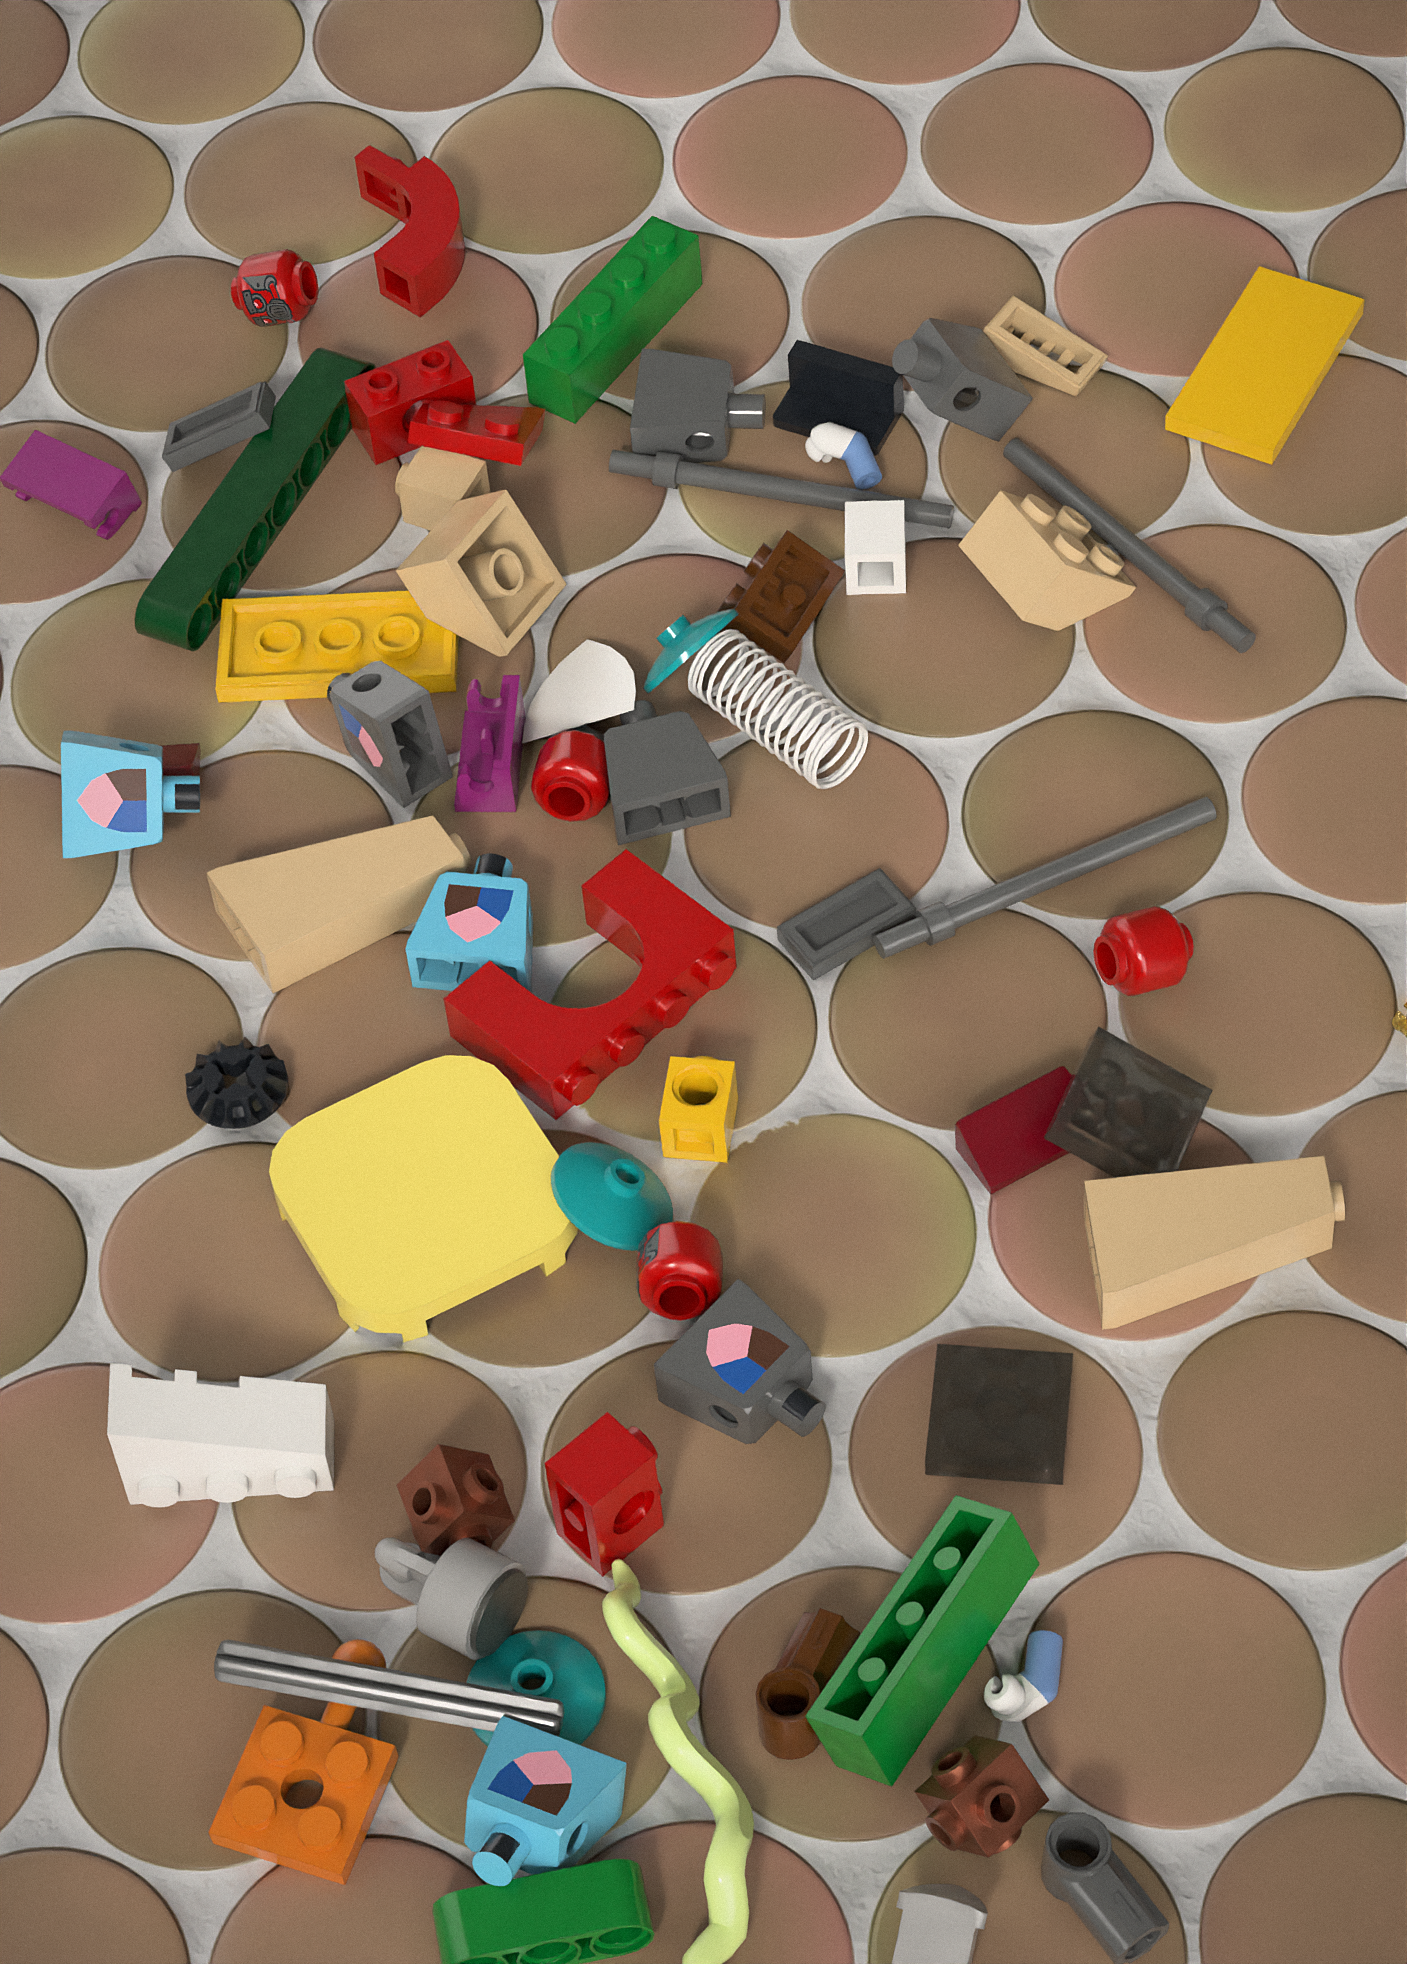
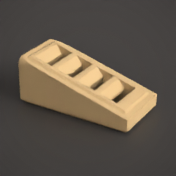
[983,295,1108,397]

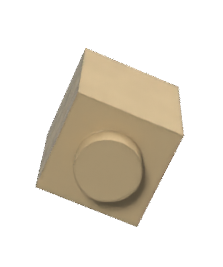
[395,446,490,530]

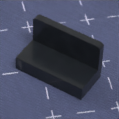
[773,340,904,456]

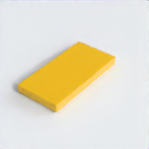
[1165,266,1364,465]
[215,591,458,703]

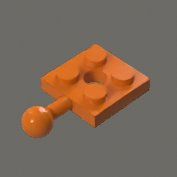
[208,1639,399,1885]

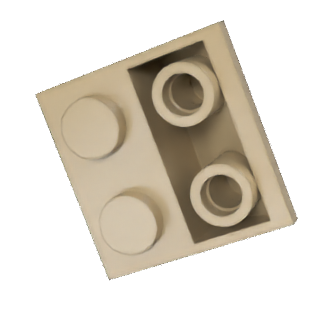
[958,490,1137,631]

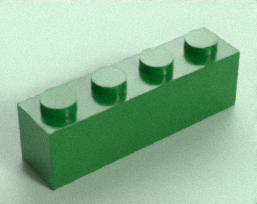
[522,216,703,424]
[805,1495,1040,1787]

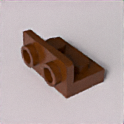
[717,530,845,663]

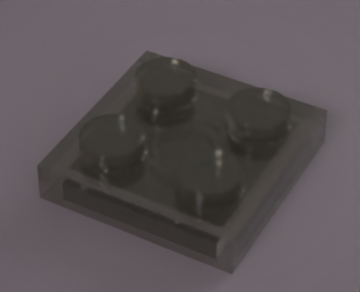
[1044,1027,1213,1178]
[925,1344,1073,1485]

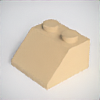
[396,489,567,657]

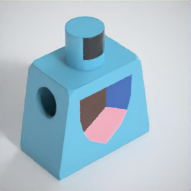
[61,731,200,858]
[405,853,533,992]
[464,1716,627,1886]

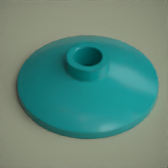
[643,608,739,693]
[551,1142,673,1251]
[466,1630,606,1747]

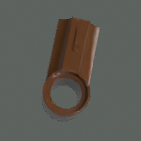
[755,1608,860,1760]

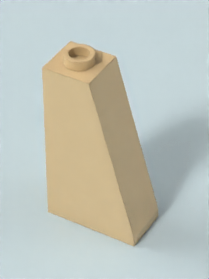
[207,815,472,994]
[1084,1156,1345,1330]

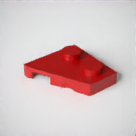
[408,401,546,466]

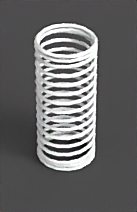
[688,629,868,789]

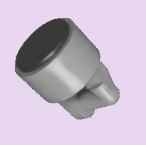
[374,1537,528,1660]

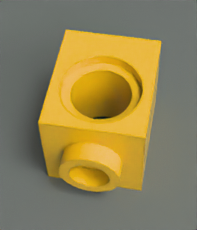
[659,1056,738,1163]

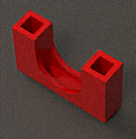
[443,849,737,1120]

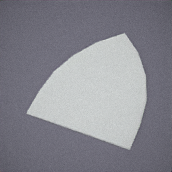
[522,639,636,743]

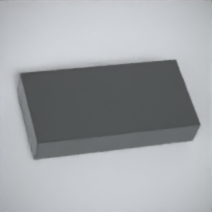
[162,381,276,472]
[777,868,916,981]

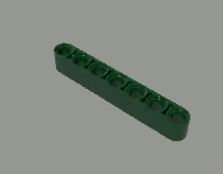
[134,347,376,652]

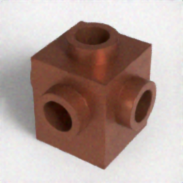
[396,1444,515,1556]
[914,1735,1049,1858]

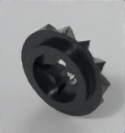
[185,1037,288,1129]

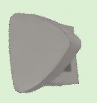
[892,1884,988,1964]

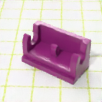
[0,430,142,540]
[454,675,526,812]

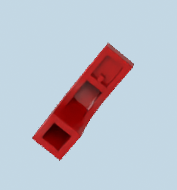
[354,145,465,318]

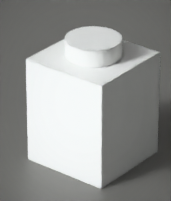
[845,500,906,595]

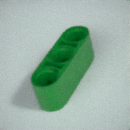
[432,1859,655,1964]

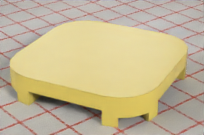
[269,1055,578,1343]

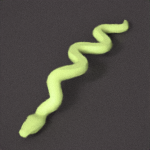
[602,1559,754,1964]

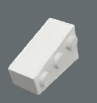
[107,1363,334,1507]

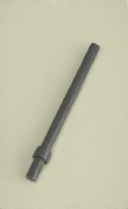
[1003,438,1256,653]
[609,449,954,529]
[873,797,1217,959]

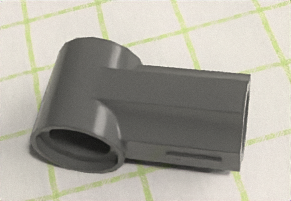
[1041,1812,1169,1964]

